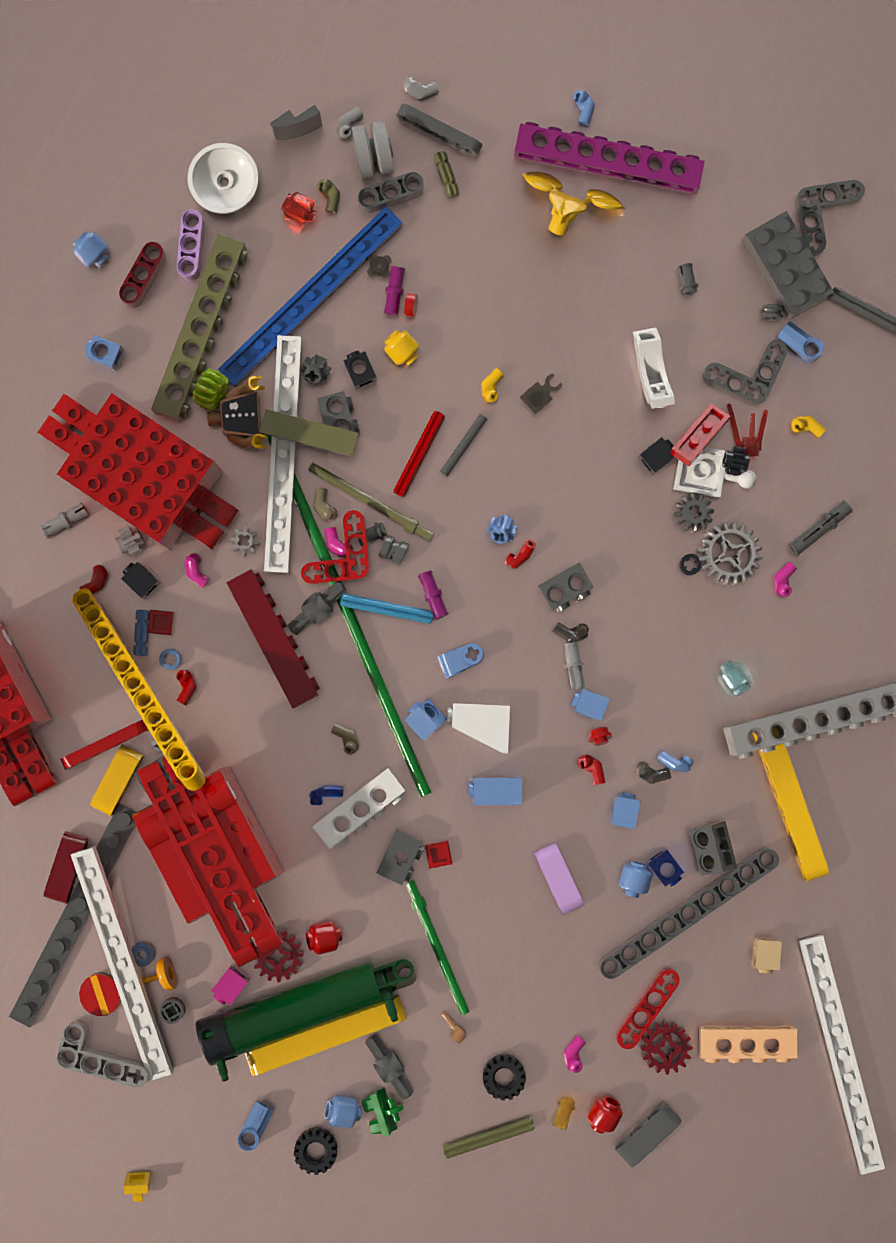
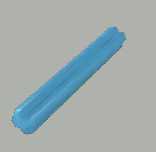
[340,593,433,624]

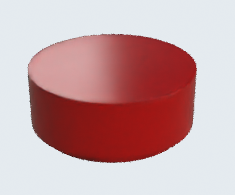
[404,293,418,317]

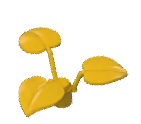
[522,172,625,236]

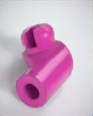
[184,553,210,588]
[774,561,797,597]
[564,1035,586,1073]

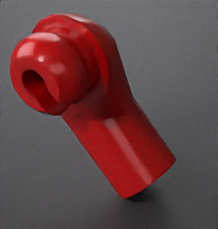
[79,565,108,594]

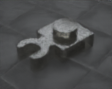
[520,374,562,415]

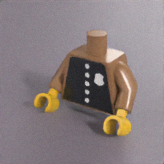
[207,376,268,450]

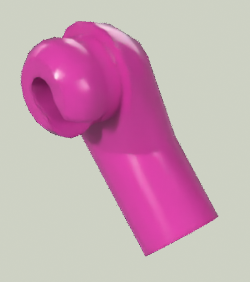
[325,527,353,557]

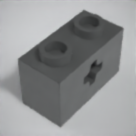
[376,829,425,885]

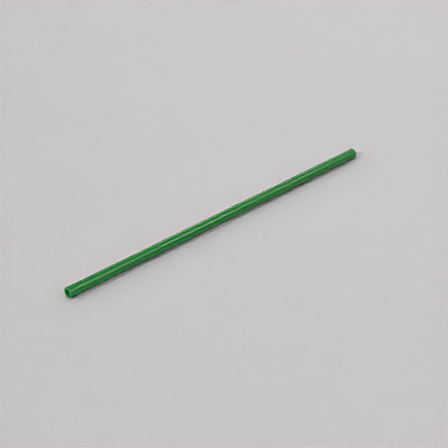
[266,435,432,797]

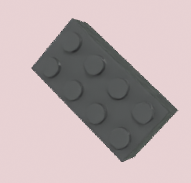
[742,211,834,321]

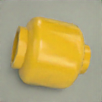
[384,330,419,365]

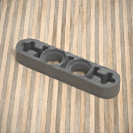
[396,104,483,156]

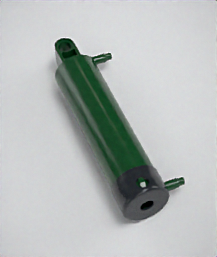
[195,959,417,1082]

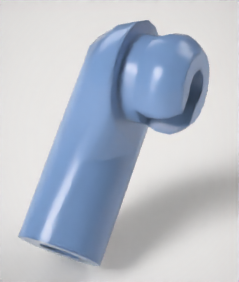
[573,90,595,126]
[657,750,694,772]

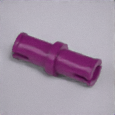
[383,266,405,316]
[418,570,449,620]

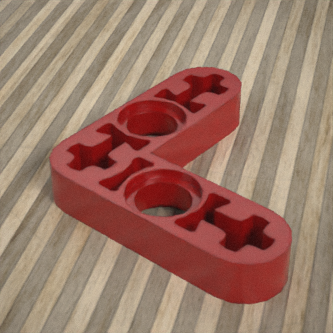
[301,510,370,584]

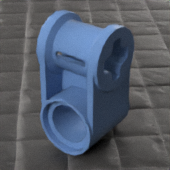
[437,643,484,679]

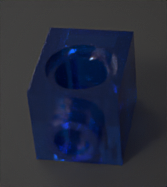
[646,848,684,887]

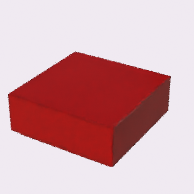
[147,609,174,636]
[425,840,452,869]

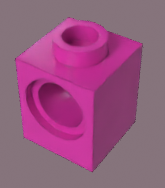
[211,965,250,1005]

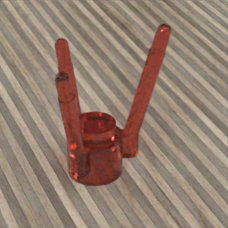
[727,404,768,457]

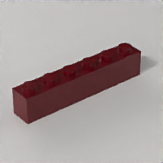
[226,569,320,709]

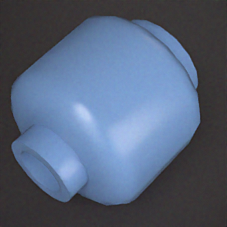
[73,231,108,267]
[619,861,653,898]
[325,1095,362,1128]

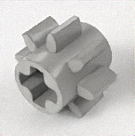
[115,526,145,556]
[230,526,260,556]

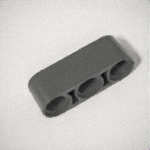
[358,172,424,213]
[615,1102,682,1168]

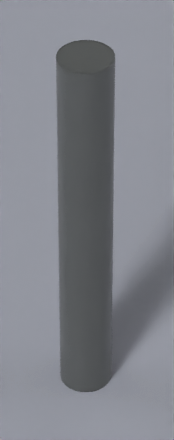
[440,414,487,477]

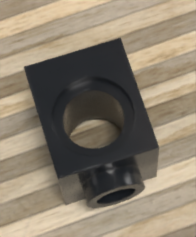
[343,350,377,390]
[638,437,675,476]
[121,562,161,600]

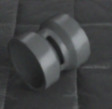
[378,535,409,565]
[159,997,186,1024]

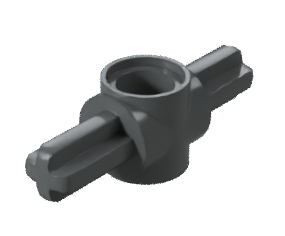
[288,581,346,635]
[365,1034,413,1100]

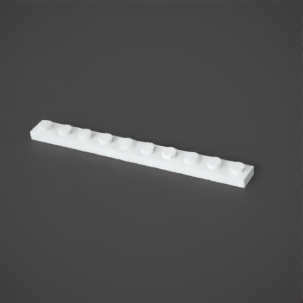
[264,335,302,573]
[71,846,174,1081]
[799,934,885,1175]

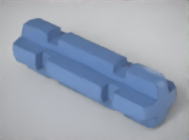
[133,609,149,656]

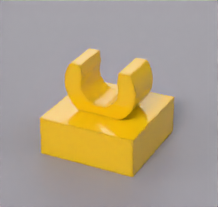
[124,1172,151,1202]

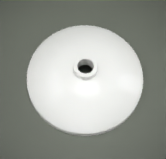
[188,143,259,214]

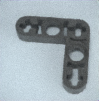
[796,180,865,256]
[703,340,788,405]

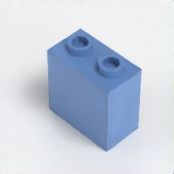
[468,777,522,805]

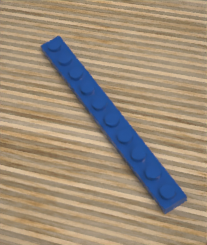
[218,206,403,387]

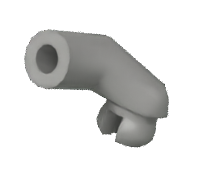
[404,77,439,99]
[337,106,363,138]

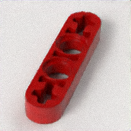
[60,720,149,770]
[616,968,680,1049]

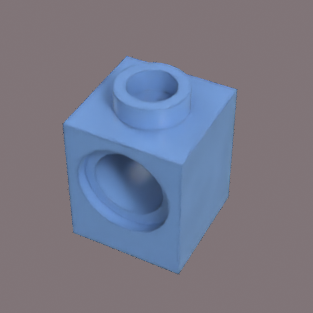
[84,335,124,371]
[571,689,610,721]
[404,698,447,741]
[610,792,641,829]

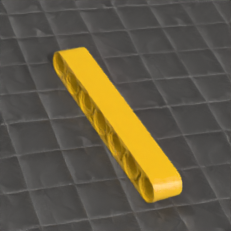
[753,726,829,882]
[244,995,407,1076]

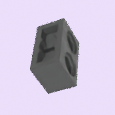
[317,391,360,433]
[538,562,594,613]
[689,821,737,876]

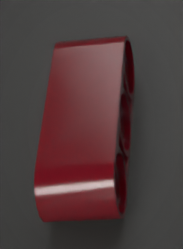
[119,242,166,308]
[43,831,89,904]

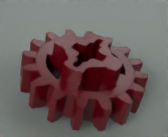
[254,930,304,982]
[640,1021,693,1075]

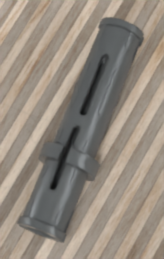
[788,500,853,556]

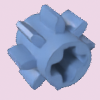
[487,515,518,544]

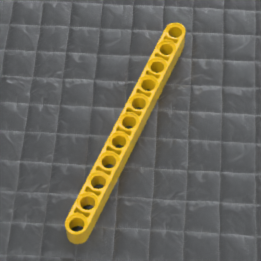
[72,589,205,791]

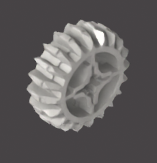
[698,522,763,585]

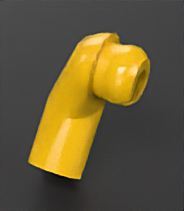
[481,368,504,403]
[791,416,827,438]

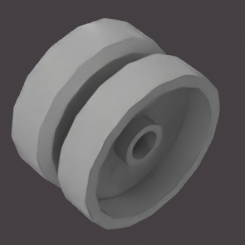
[351,120,394,179]

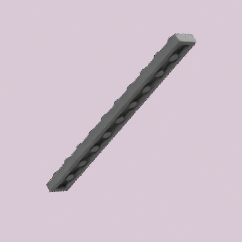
[9,803,137,1028]

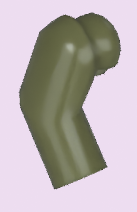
[317,179,340,214]

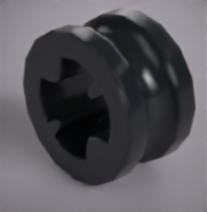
[679,554,702,576]

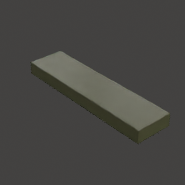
[260,409,358,457]

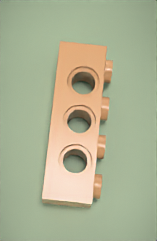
[698,1026,798,1063]

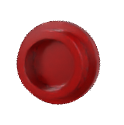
[588,727,612,746]

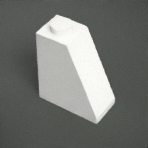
[447,703,510,754]

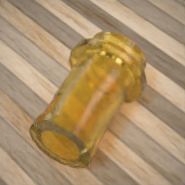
[552,1097,576,1130]

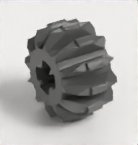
[673,492,714,533]

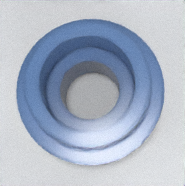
[131,942,154,967]

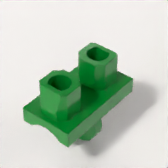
[361,1088,404,1137]

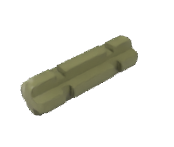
[434,151,459,197]

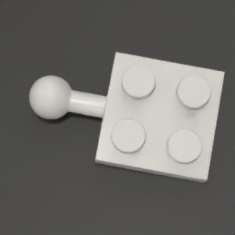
[673,447,756,498]

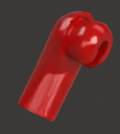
[505,539,536,569]
[176,670,196,706]
[577,755,606,785]

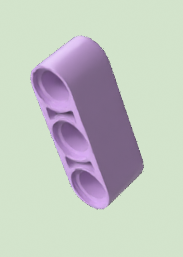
[176,209,205,282]
[534,843,585,915]

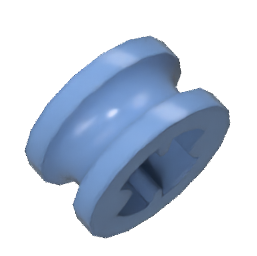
[159,649,181,670]

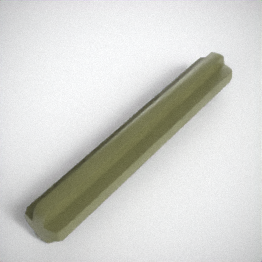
[443,1117,535,1159]

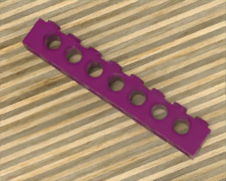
[514,122,705,194]

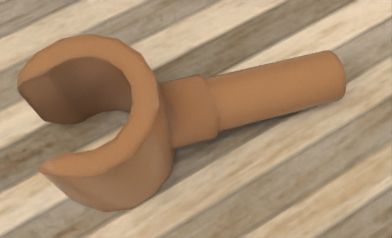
[441,1011,466,1043]

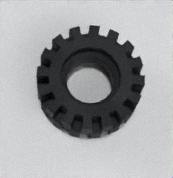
[483,1054,526,1101]
[294,1128,338,1175]

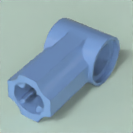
[777,321,824,363]
[237,1101,275,1151]

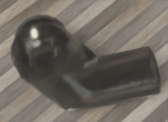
[553,622,589,643]
[636,761,672,784]

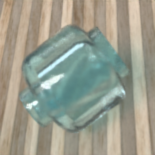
[717,660,753,697]

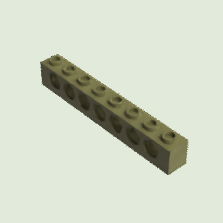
[151,234,248,422]

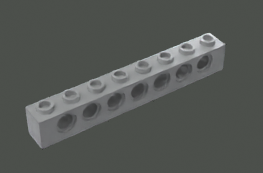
[723,682,896,759]

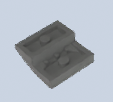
[270,105,323,140]

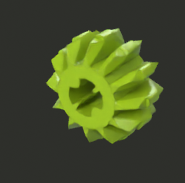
[193,369,228,411]

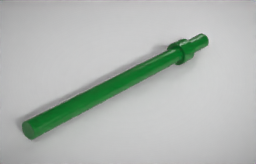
[405,880,470,1015]

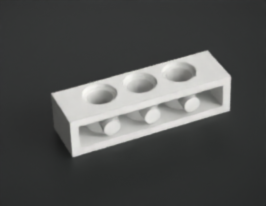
[312,767,406,849]

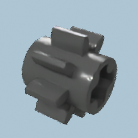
[300,354,331,385]

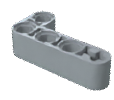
[57,1020,149,1087]

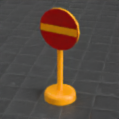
[79,957,177,1016]

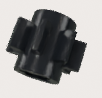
[722,446,750,476]

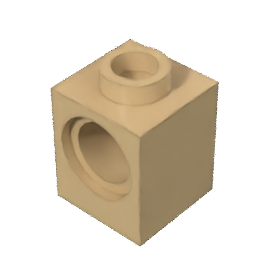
[752,937,782,974]

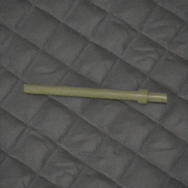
[308,462,434,541]

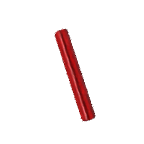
[393,411,445,497]

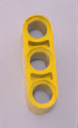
[90,744,143,816]

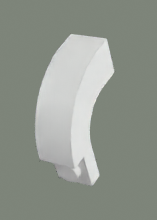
[633,328,675,409]

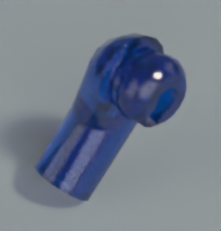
[309,785,344,805]

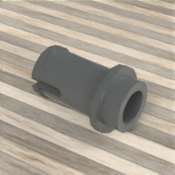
[678,263,699,295]
[356,522,387,547]

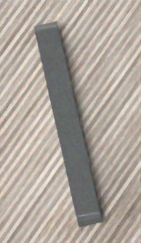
[599,848,779,979]

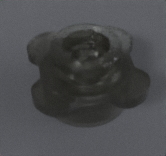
[367,254,392,279]

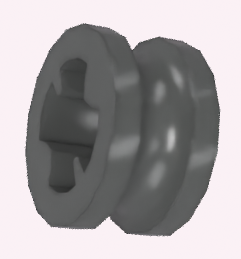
[762,304,783,320]

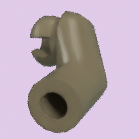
[314,487,337,520]
[331,722,359,755]

